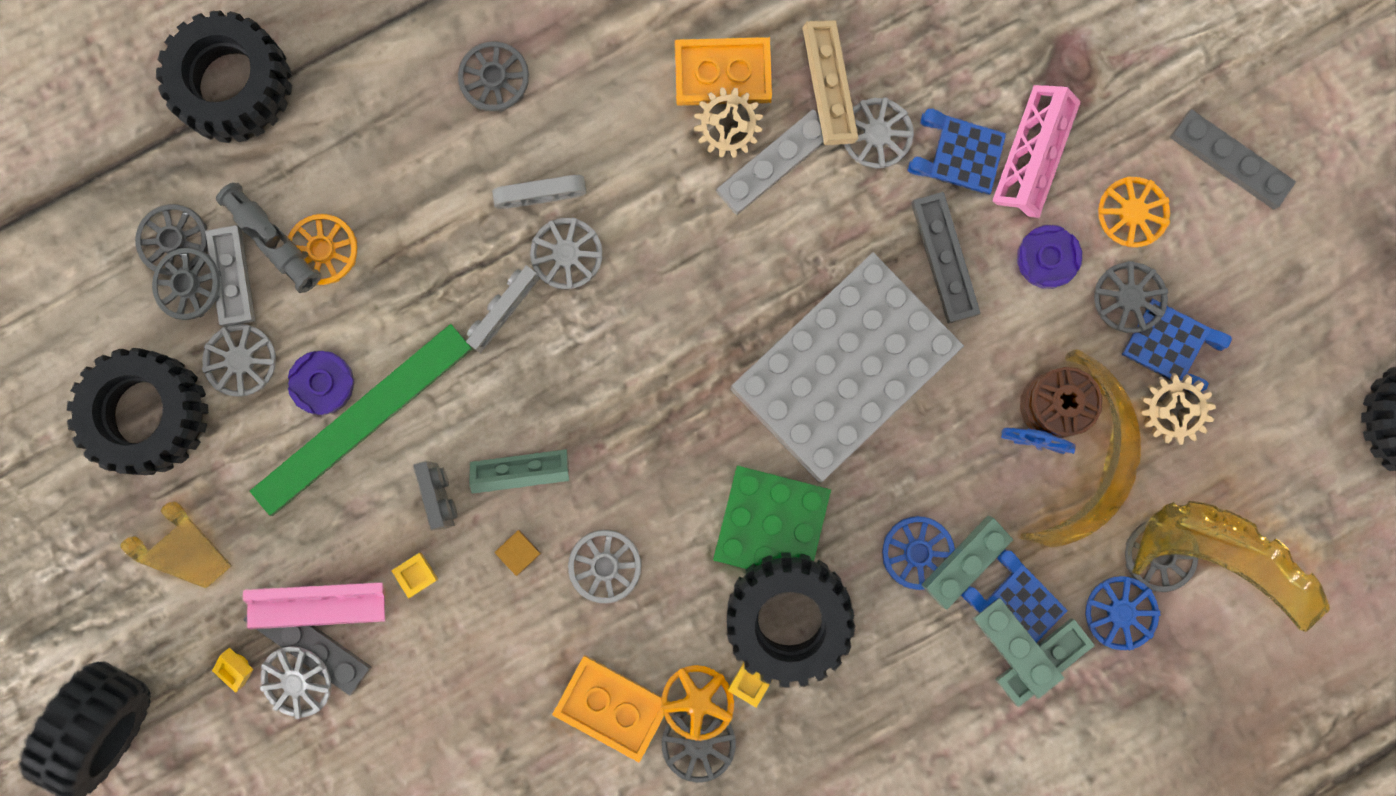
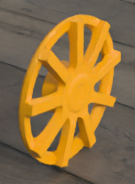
[1098,176,1170,248]
[288,214,358,285]

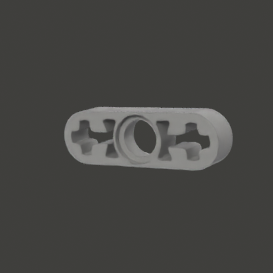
[492,175,587,209]

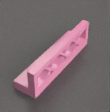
[993,85,1081,218]
[243,583,385,629]

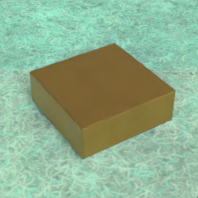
[494,530,541,576]

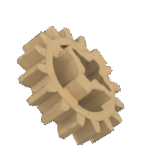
[694,87,763,158]
[1140,373,1216,445]

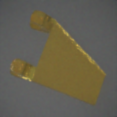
[120,501,232,588]

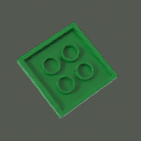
[713,466,831,569]

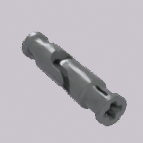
[216,182,322,293]

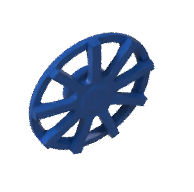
[1001,428,1076,454]
[882,516,955,590]
[1085,576,1161,650]

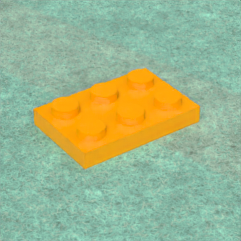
[675,37,772,105]
[552,655,671,763]

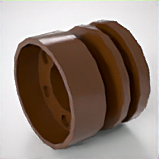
[1020,367,1103,438]

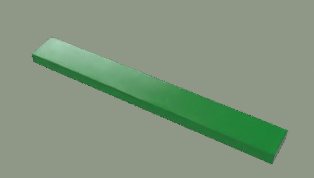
[249,324,473,516]

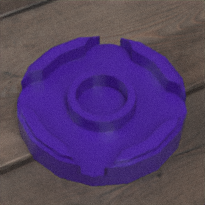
[1017,225,1082,289]
[288,351,354,415]

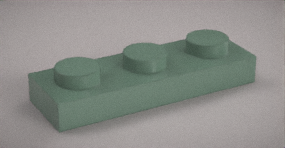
[469,449,569,494]
[921,516,1013,610]
[972,598,1064,699]
[995,618,1095,707]

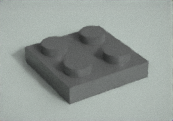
[413,461,458,530]

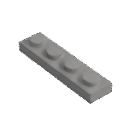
[716,109,824,216]

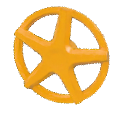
[662,665,734,741]

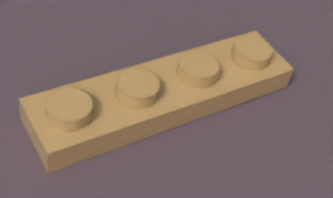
[802,21,859,145]

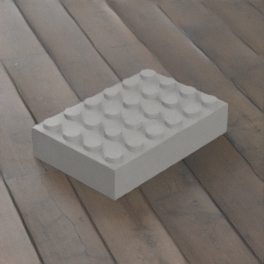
[730,252,964,482]

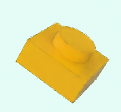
[391,552,438,599]
[212,648,254,693]
[728,662,773,708]

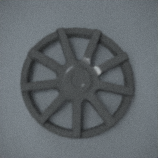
[458,41,529,112]
[135,204,208,276]
[152,247,221,320]
[1094,261,1168,333]
[1125,519,1198,592]
[662,711,736,783]

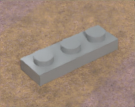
[205,225,255,327]
[466,265,540,353]

